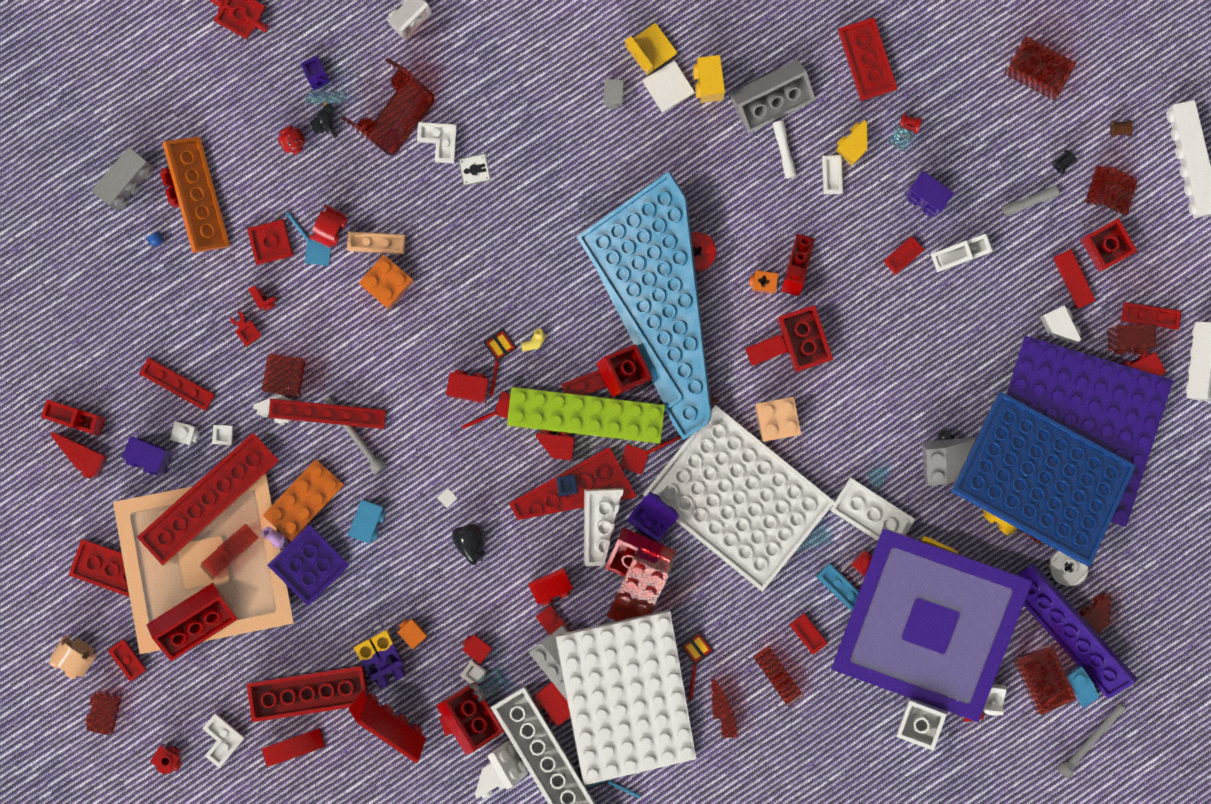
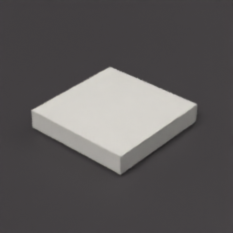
[642,61,695,113]

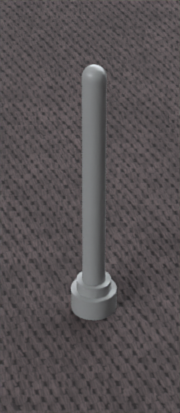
[325,397,387,475]
[1057,704,1125,779]

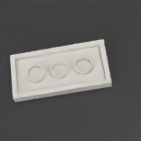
[829,478,916,541]

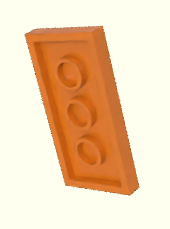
[262,459,344,541]

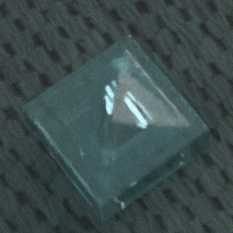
[888,125,915,151]

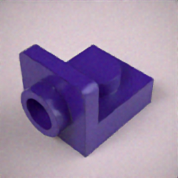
[300,55,330,90]

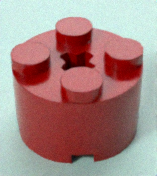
[309,204,348,248]
[691,232,717,272]

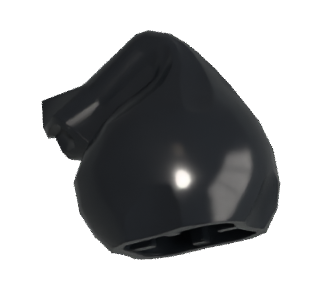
[452,524,486,565]

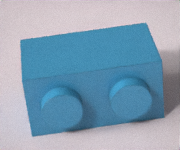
[348,499,386,544]

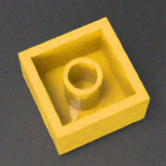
[693,55,725,103]

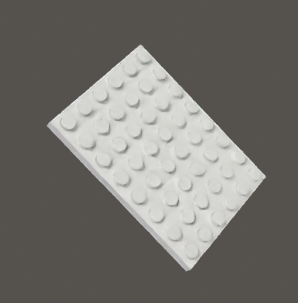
[643,405,835,592]
[555,610,696,785]

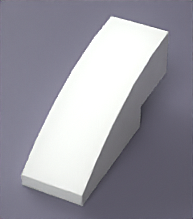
[931,234,994,272]

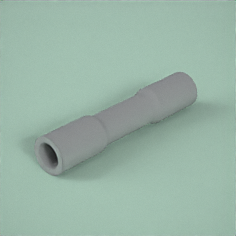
[1002,185,1060,217]

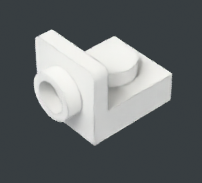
[170,421,200,446]

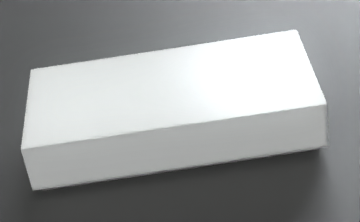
[822,155,843,195]

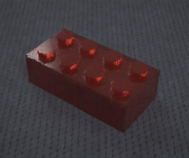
[607,546,674,621]

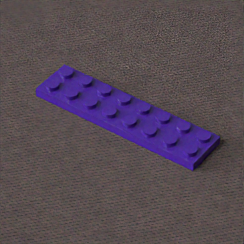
[1016,563,1138,699]

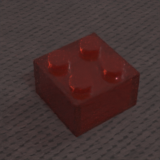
[1107,324,1156,355]

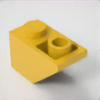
[836,120,867,166]

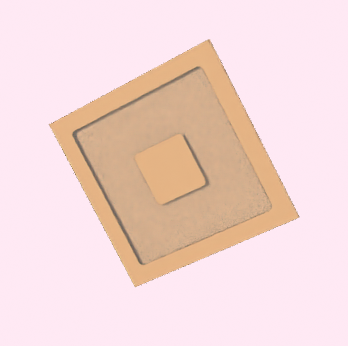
[113,474,294,654]

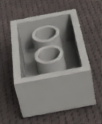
[91,147,155,211]

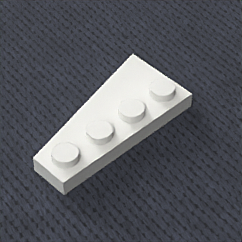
[584,488,624,566]

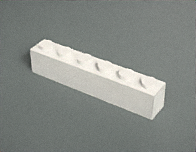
[1166,100,1211,219]

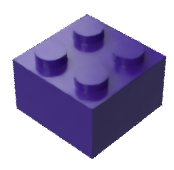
[904,171,954,217]
[121,436,174,475]

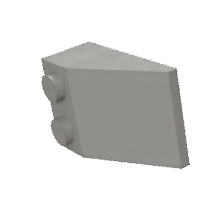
[922,437,976,486]

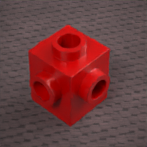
[150,744,184,775]

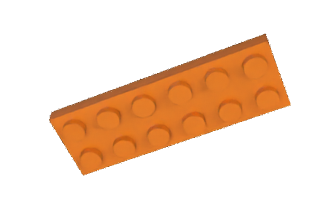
[162,136,230,253]

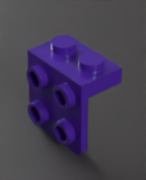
[626,492,679,543]

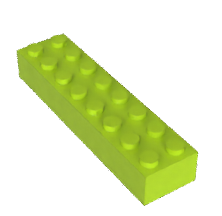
[507,387,665,444]

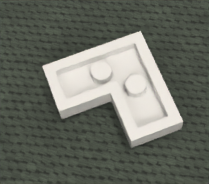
[417,122,457,164]
[202,713,246,768]

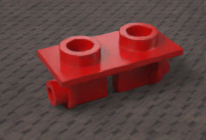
[160,168,179,208]

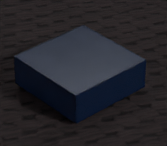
[556,474,578,497]

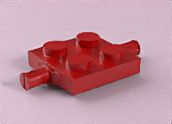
[210,0,270,40]

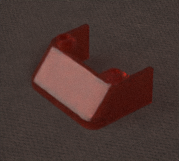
[342,58,435,155]

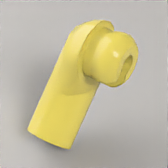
[521,329,545,352]

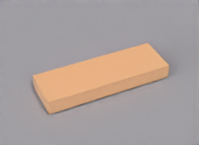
[347,231,406,255]

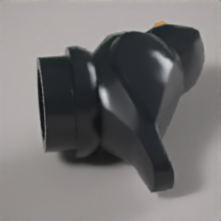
[309,102,338,138]

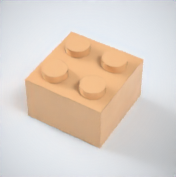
[755,397,801,442]

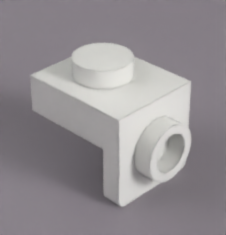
[984,684,1007,716]

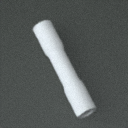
[773,121,797,179]

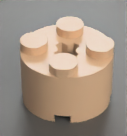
[49,635,97,679]

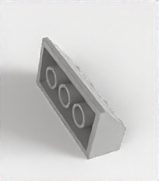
[730,60,816,134]
[529,624,570,700]

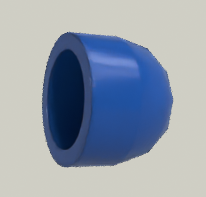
[146,231,163,247]

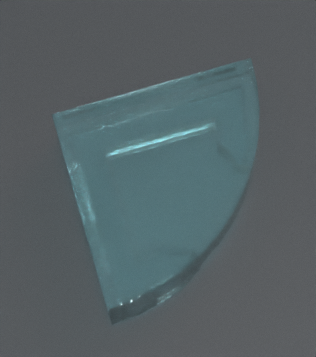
[867,466,887,491]

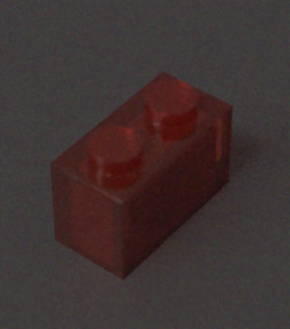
[85,691,122,735]

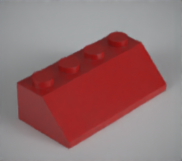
[146,583,238,661]
[349,691,426,764]

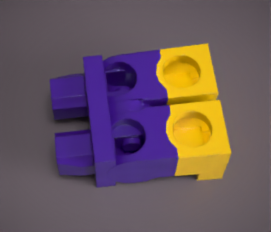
[353,629,406,689]

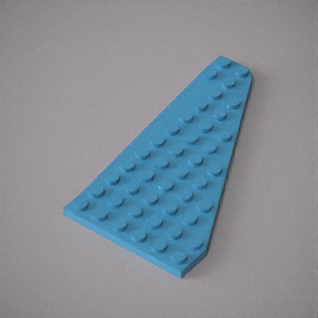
[577,172,712,440]

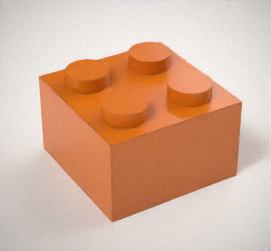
[359,254,415,310]

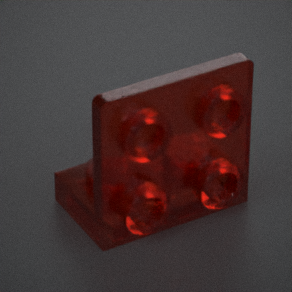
[1085,166,1138,215]
[262,354,306,398]

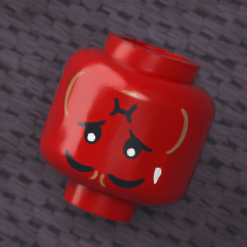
[277,125,306,155]

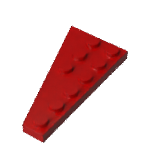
[509,447,637,520]

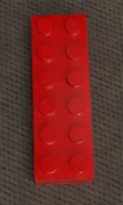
[246,665,369,722]

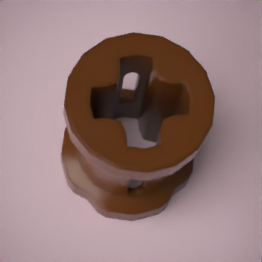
[1110,119,1133,137]

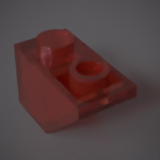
[1078,593,1111,634]

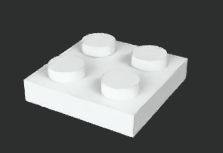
[487,740,528,789]

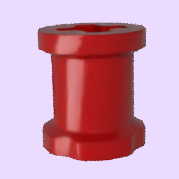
[898,113,922,134]

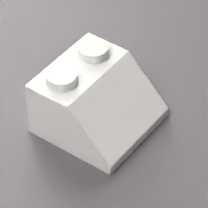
[387,0,432,40]

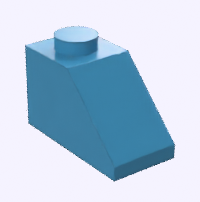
[1061,665,1099,708]

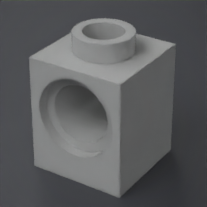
[603,79,624,109]

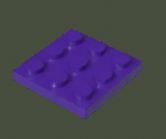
[267,524,350,606]

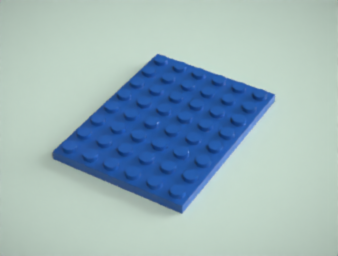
[950,391,1136,567]

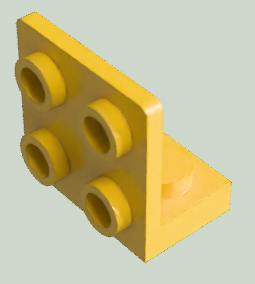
[625,23,677,75]

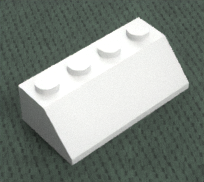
[1186,322,1211,402]

